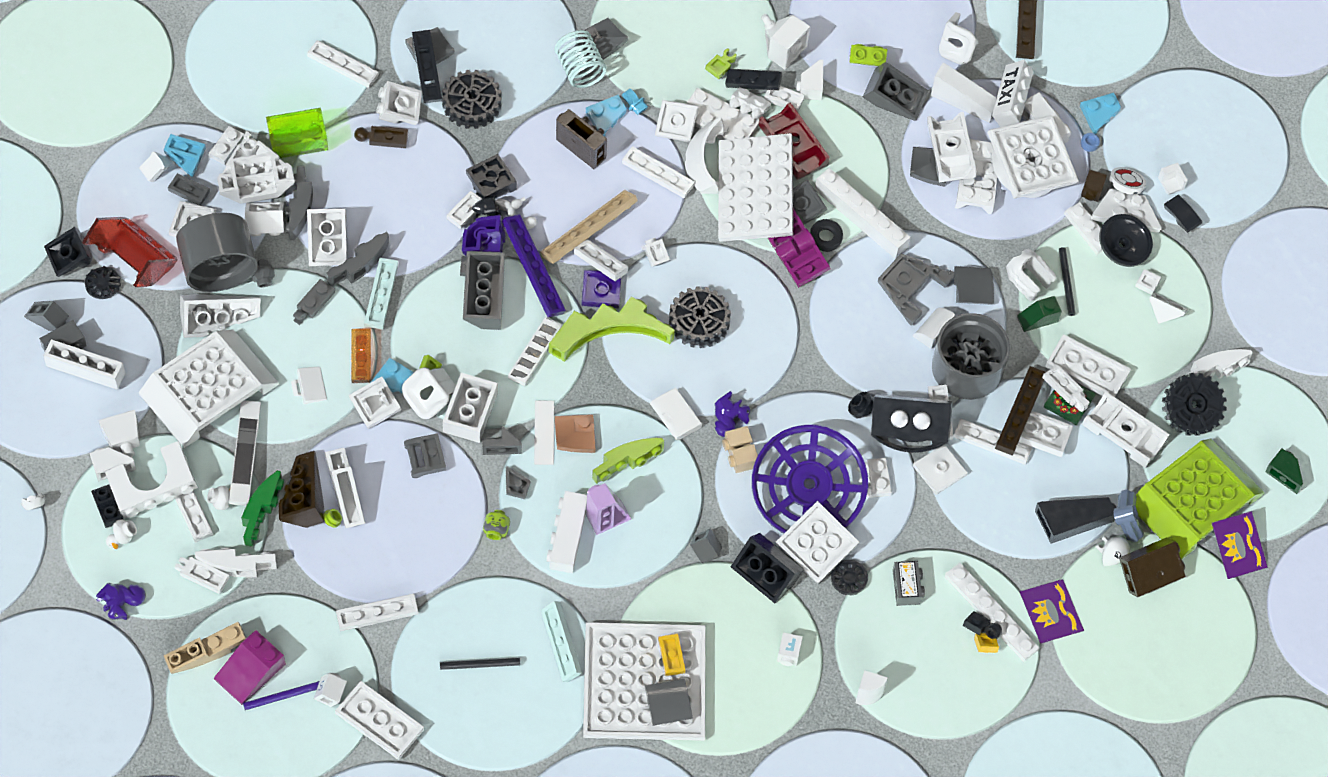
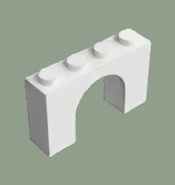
[105,441,198,518]

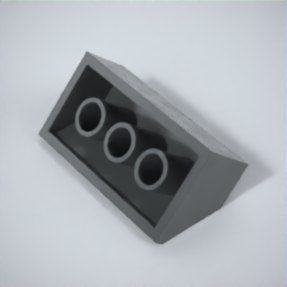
[463,251,505,330]

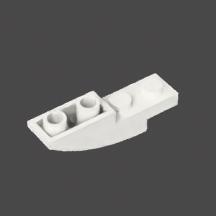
[1186,349,1253,379]
[195,548,277,578]

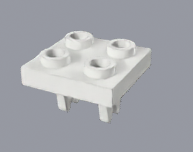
[348,377,401,429]

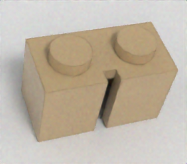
[722,426,758,473]

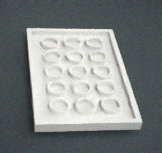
[718,134,793,242]

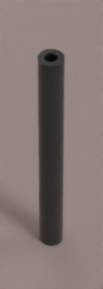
[1059,247,1076,316]
[440,657,520,670]

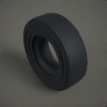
[810,219,843,252]

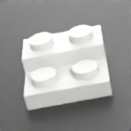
[376,81,422,125]

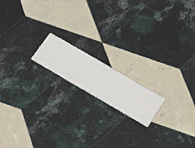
[534,401,554,465]

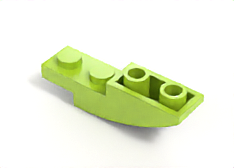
[592,438,664,484]

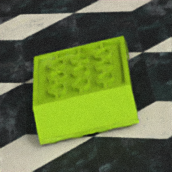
[1136,438,1265,560]

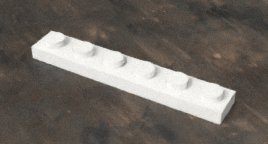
[944,563,1039,662]

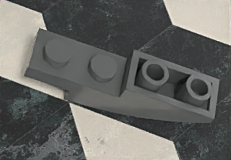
[286,166,313,240]
[326,231,389,287]

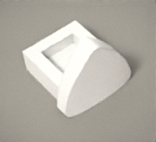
[139,151,171,182]

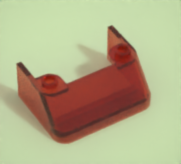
[82,217,178,287]

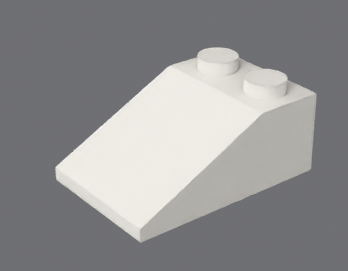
[307,209,347,266]

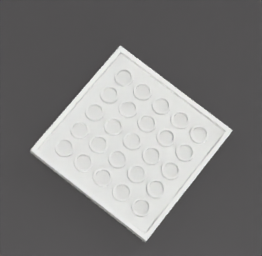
[583,623,705,741]

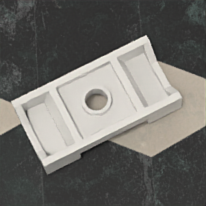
[927,112,976,182]
[955,139,997,214]
[1082,392,1169,468]

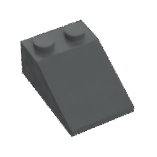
[862,62,929,121]

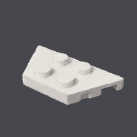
[1091,189,1161,233]

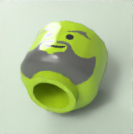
[483,510,510,540]

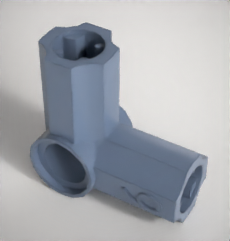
[1114,489,1143,542]

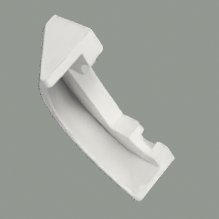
[685,117,725,194]

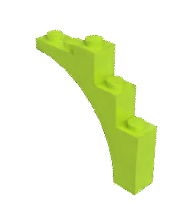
[549,296,675,362]

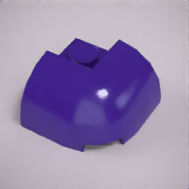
[462,215,505,256]

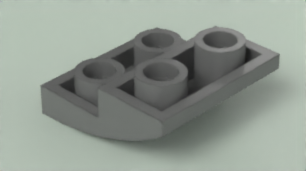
[954,266,994,305]
[645,679,693,726]

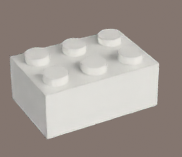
[443,373,498,443]

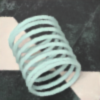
[555,30,607,88]

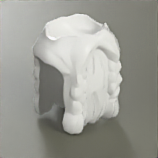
[1005,248,1056,301]

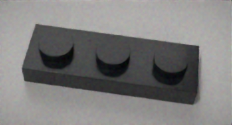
[725,69,782,91]

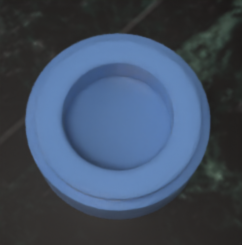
[1081,133,1100,152]

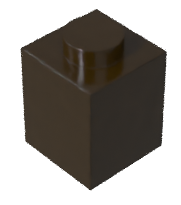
[1081,169,1107,202]

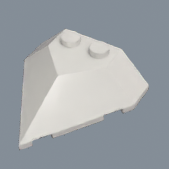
[217,131,295,204]

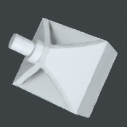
[761,14,810,69]

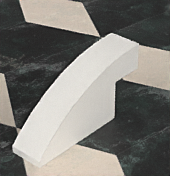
[324,448,365,528]

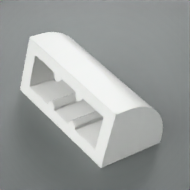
[913,308,955,349]
[855,670,888,705]

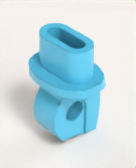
[621,88,648,115]

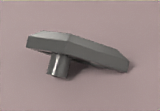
[506,466,531,499]

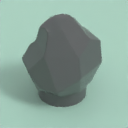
[252,259,275,288]

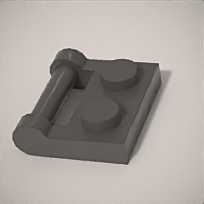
[404,433,446,478]

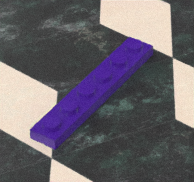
[502,214,566,318]

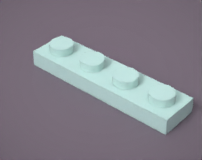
[364,258,398,330]
[541,601,582,682]

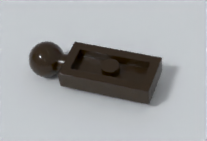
[354,126,409,148]

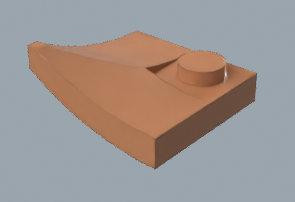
[555,415,596,453]

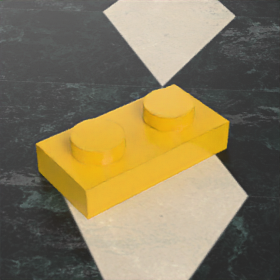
[658,634,686,676]

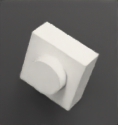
[1135,269,1161,295]

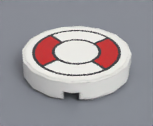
[1109,167,1146,194]

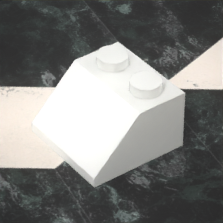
[245,201,284,236]

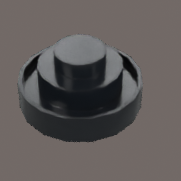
[848,392,874,419]

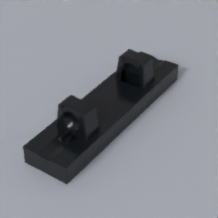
[412,30,442,103]

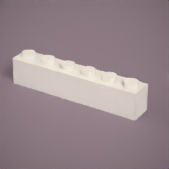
[815,168,911,259]

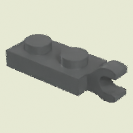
[293,279,335,325]

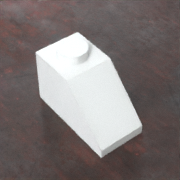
[796,60,823,100]
[89,447,136,482]

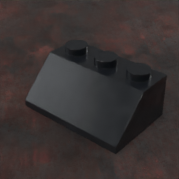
[730,533,804,604]

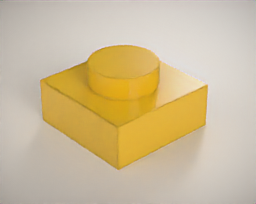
[974,633,999,653]

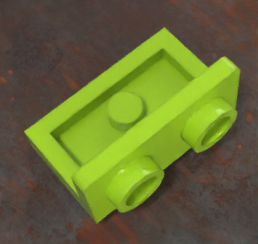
[849,44,887,67]

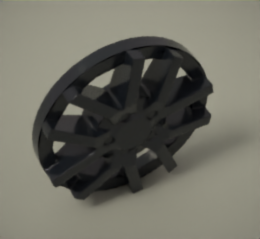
[85,266,121,299]

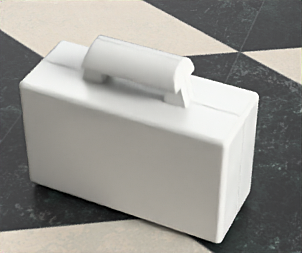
[291,367,327,404]

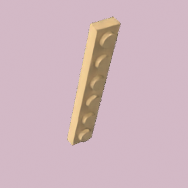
[540,190,638,264]

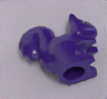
[714,391,750,437]
[96,583,146,620]

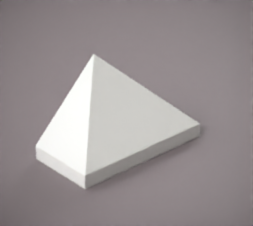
[1150,292,1188,324]

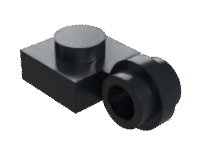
[963,611,1002,639]

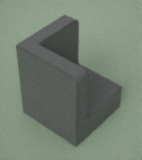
[690,528,722,563]

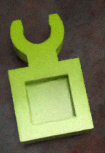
[705,48,737,79]

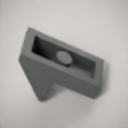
[482,426,522,455]

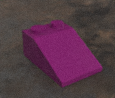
[214,630,286,705]

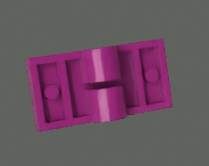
[767,209,830,288]

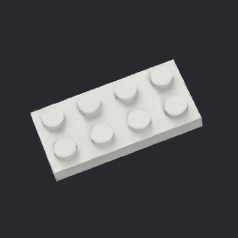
[686,88,759,140]
[1045,334,1131,397]
[335,681,424,760]

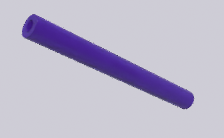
[243,681,320,710]

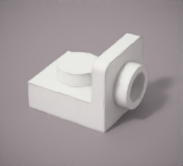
[641,238,670,267]

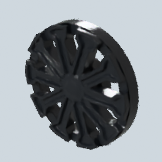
[831,560,868,596]

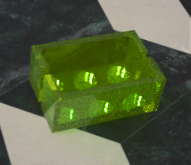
[266,107,328,158]

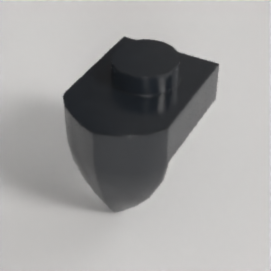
[472,197,499,217]

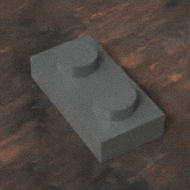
[168,173,210,206]

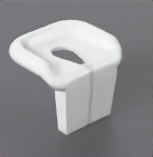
[939,12,976,65]
[402,368,456,419]

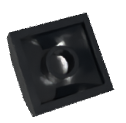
[44,226,92,277]

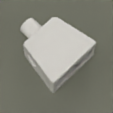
[99,410,140,457]

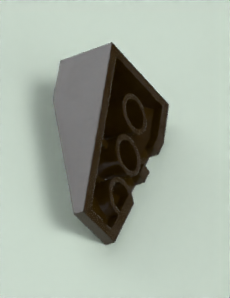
[279,451,325,528]

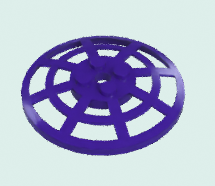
[751,425,868,534]

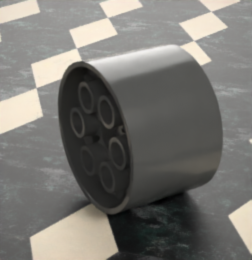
[176,213,258,292]
[932,313,1010,400]

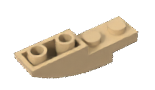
[164,622,246,674]

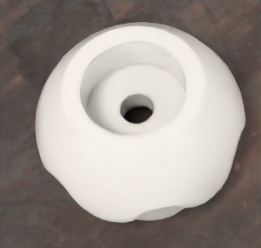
[21,493,45,510]

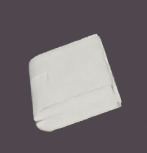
[650,388,702,440]

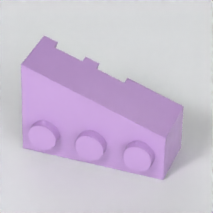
[586,483,631,535]

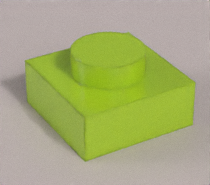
[419,355,442,370]

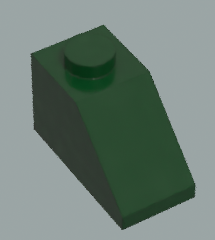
[1017,296,1062,332]
[1265,448,1303,494]

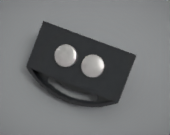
[871,394,953,453]

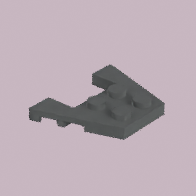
[878,254,954,326]

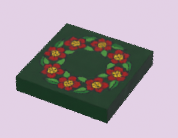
[1044,385,1096,426]

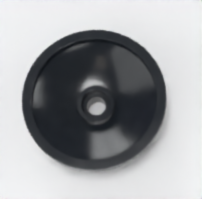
[1099,214,1153,267]

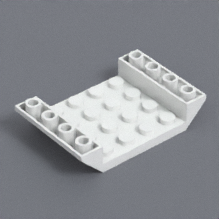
[139,329,279,448]

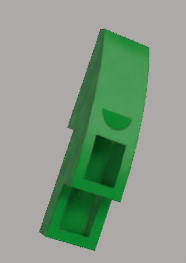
[241,470,284,547]

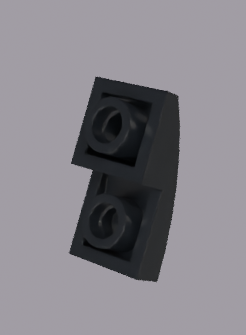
[1164,194,1202,233]
[91,484,124,528]

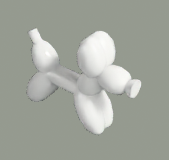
[495,197,537,232]

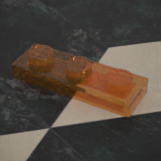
[351,328,371,383]

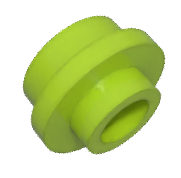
[323,509,342,528]

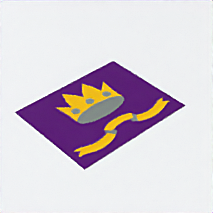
[1212,511,1268,579]
[1019,579,1084,644]

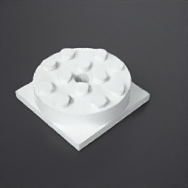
[987,115,1079,199]

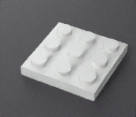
[776,501,859,584]

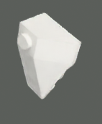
[180,294,260,338]

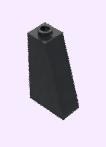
[1035,497,1117,544]

